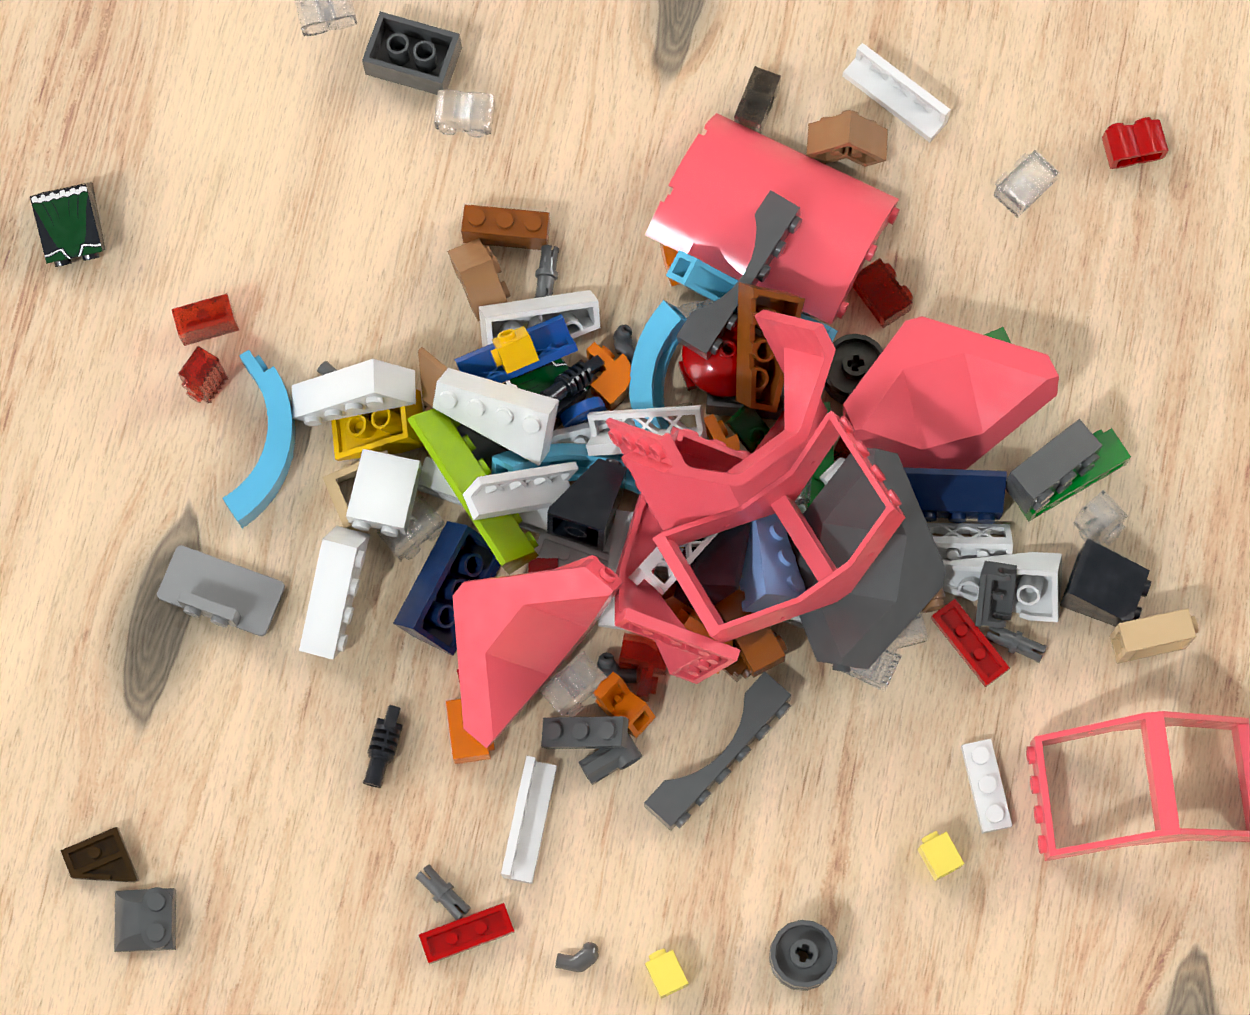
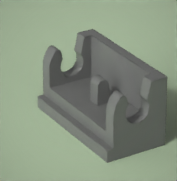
[975,561,1017,628]

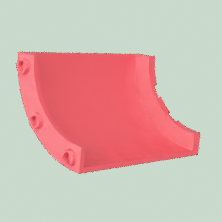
[645,113,900,324]

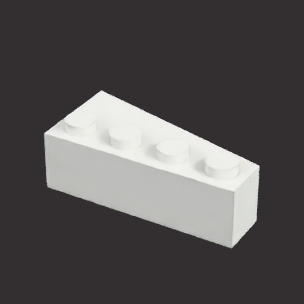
[479,290,600,347]
[292,359,416,426]
[433,368,559,466]
[299,526,370,660]

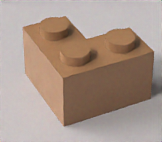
[806,110,888,167]
[447,238,510,321]

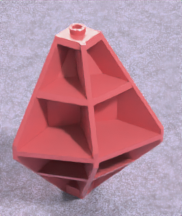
[843,316,1059,470]
[453,555,624,748]

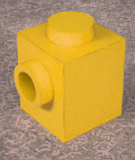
[491,326,539,374]

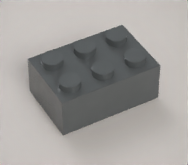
[362,11,462,97]
[1005,419,1102,514]

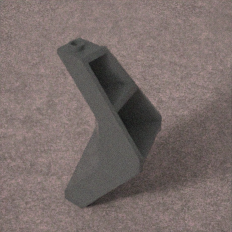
[787,448,946,673]

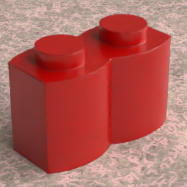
[1102,117,1169,169]

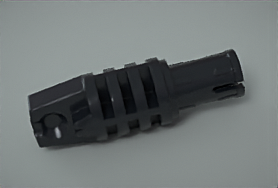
[539,355,605,401]
[363,705,403,788]

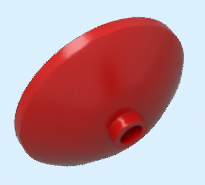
[682,314,738,397]

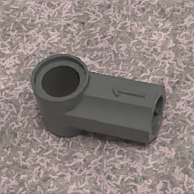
[579,733,642,785]

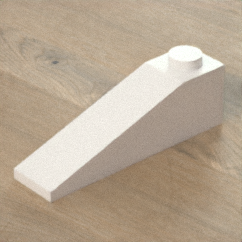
[943,552,1062,622]

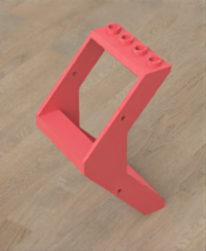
[653,411,906,643]
[1026,711,1250,861]

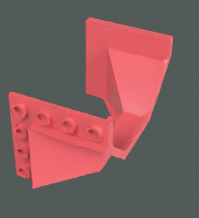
[605,309,836,531]
[615,426,752,684]

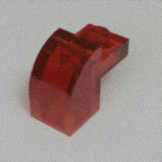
[619,633,666,702]

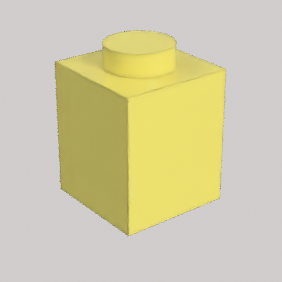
[917,831,964,881]
[645,948,689,999]

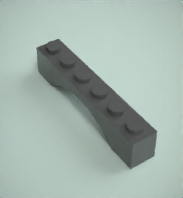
[676,190,802,360]
[644,672,791,831]

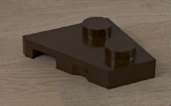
[60,827,139,883]

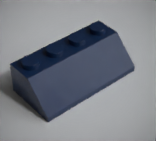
[903,467,1007,524]
[393,521,501,656]

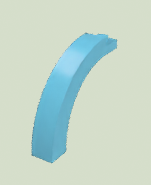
[666,250,838,342]
[629,300,687,430]
[222,350,296,529]
[491,443,641,494]

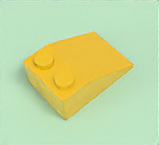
[331,389,424,461]

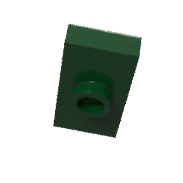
[726,405,770,453]

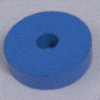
[560,397,607,428]

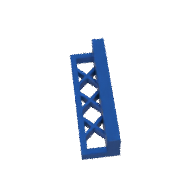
[454,314,578,383]

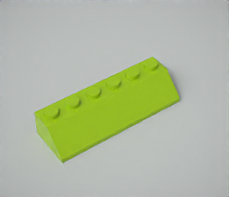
[407,408,539,575]

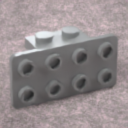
[157,545,285,636]

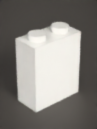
[346,449,423,537]

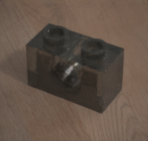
[734,66,781,134]

